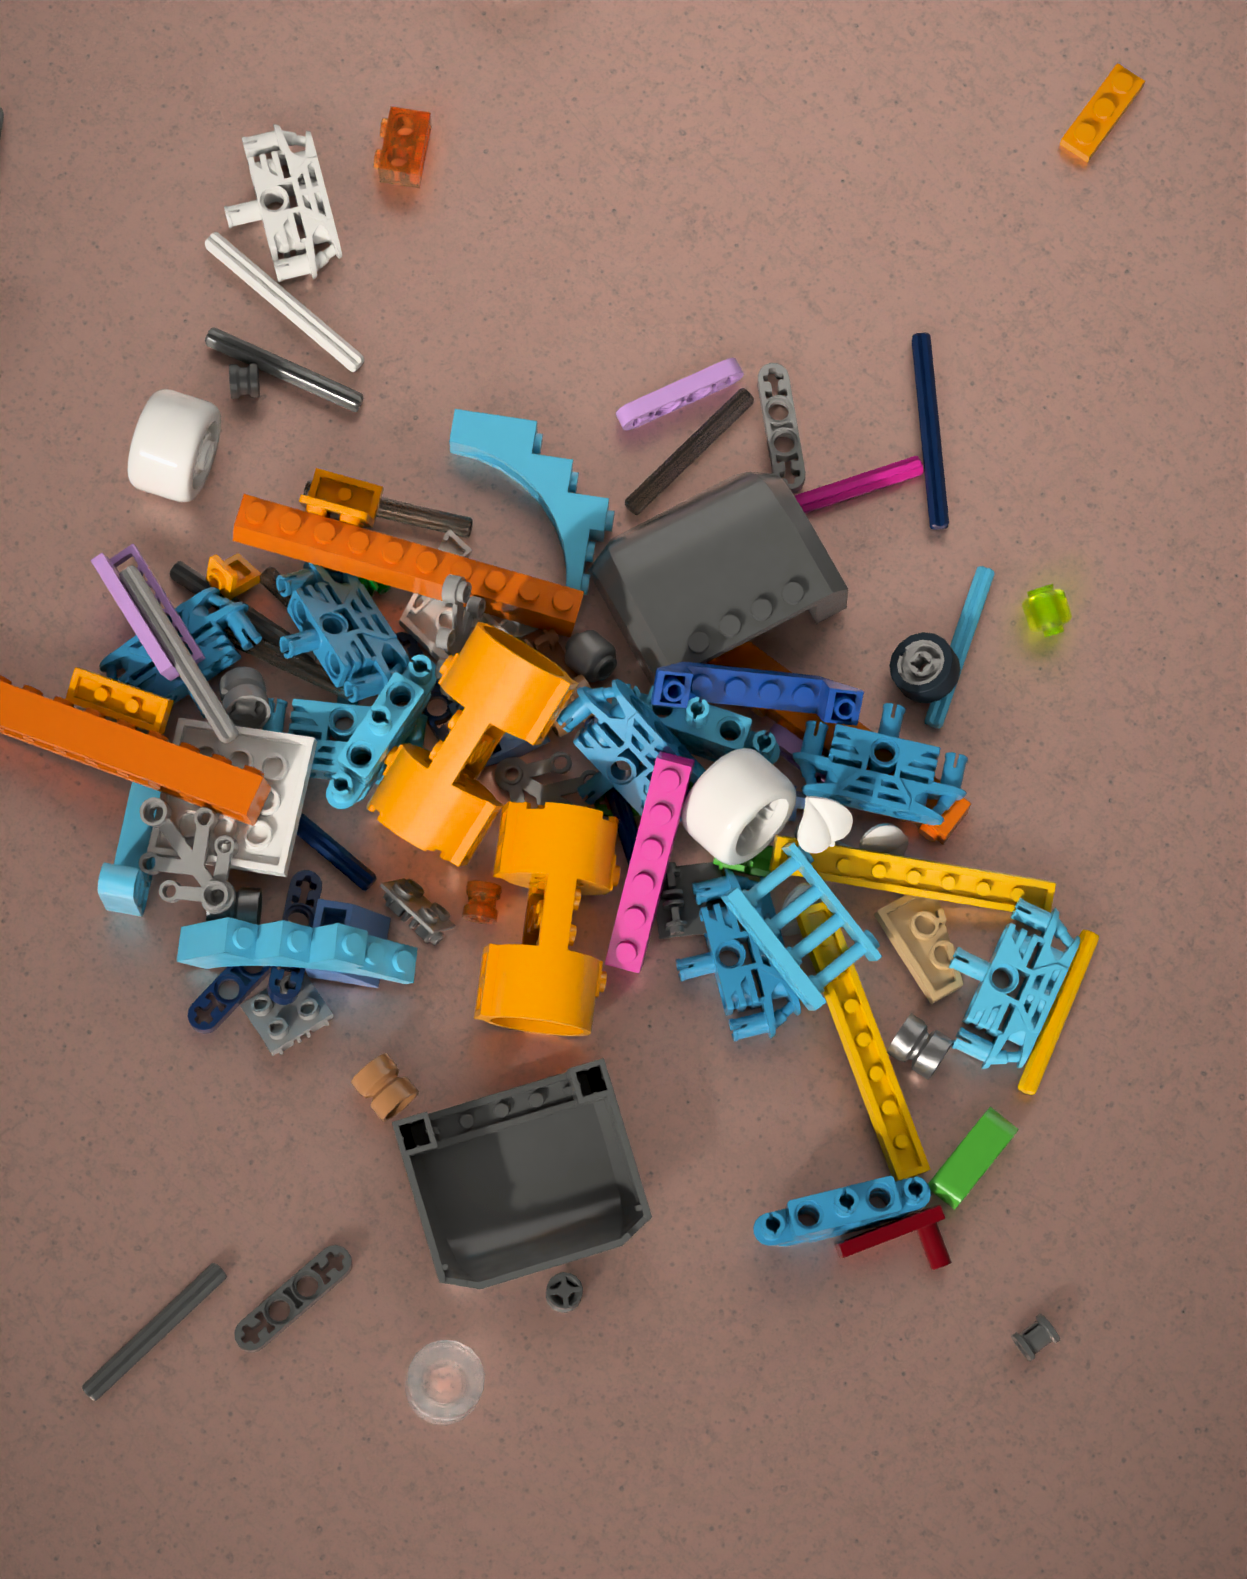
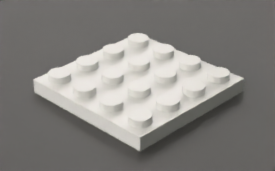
[147,718,317,877]

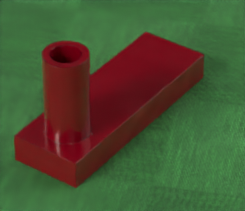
[834,1205,952,1270]

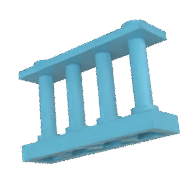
[721,842,882,1011]

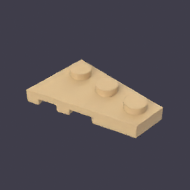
[874,894,963,1005]

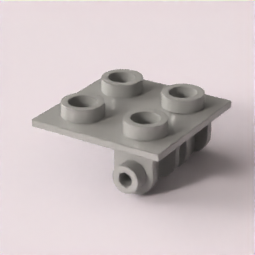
[380,878,456,946]
[240,971,334,1056]

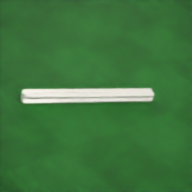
[205,232,364,372]

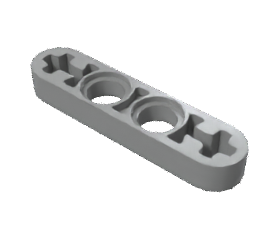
[757,363,805,494]

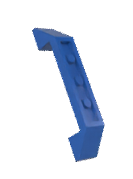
[651,662,864,726]

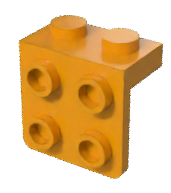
[299,468,384,528]

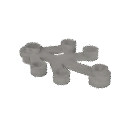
[435,574,486,702]
[495,751,609,820]
[139,797,239,915]

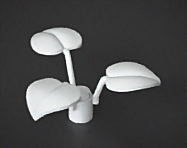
[781,796,909,936]

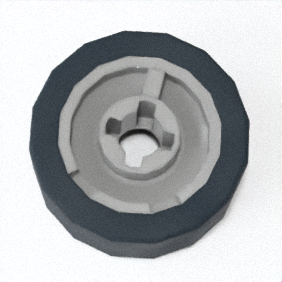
[889,632,961,703]

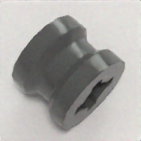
[229,363,260,399]
[546,1272,583,1313]

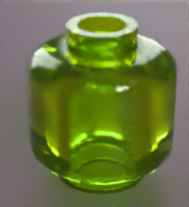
[1022,584,1072,638]

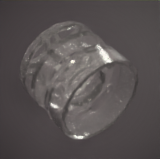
[405,1340,485,1426]

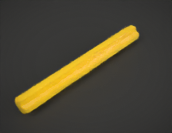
[1017,929,1099,1095]

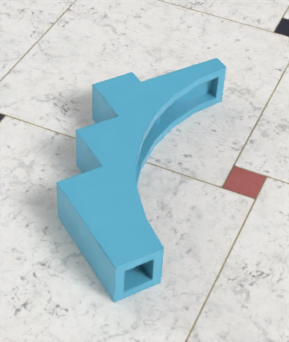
[449,409,615,595]
[177,917,418,984]

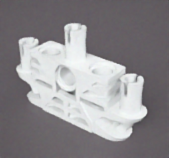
[224,124,342,282]

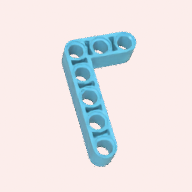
[98,782,161,917]

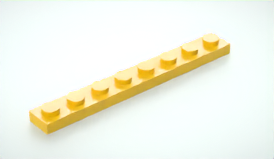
[769,835,1056,913]
[796,902,931,1181]

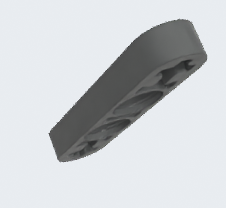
[234,1245,352,1353]

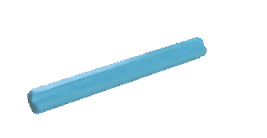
[924,566,995,729]

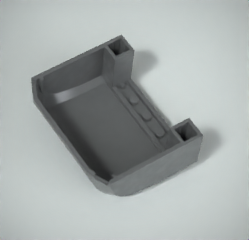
[588,472,848,686]
[392,1058,652,1289]

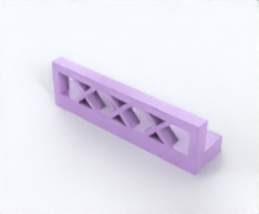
[90,544,205,682]

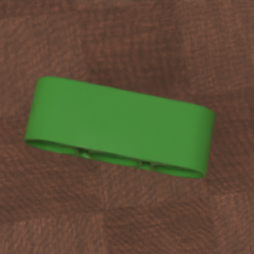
[928,1107,1019,1210]

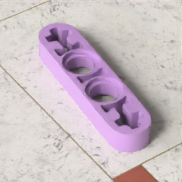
[616,358,744,431]

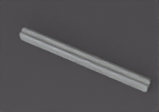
[119,565,239,744]

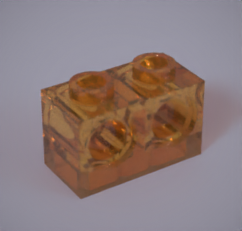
[373,106,432,188]

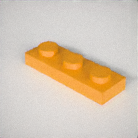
[1060,63,1145,163]
[65,667,174,734]

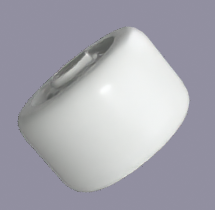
[127,389,221,502]
[681,748,796,865]

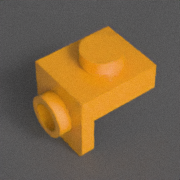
[206,552,262,600]

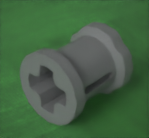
[1011,1314,1060,1362]

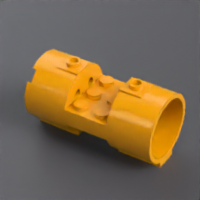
[366,622,579,867]
[474,801,620,1036]

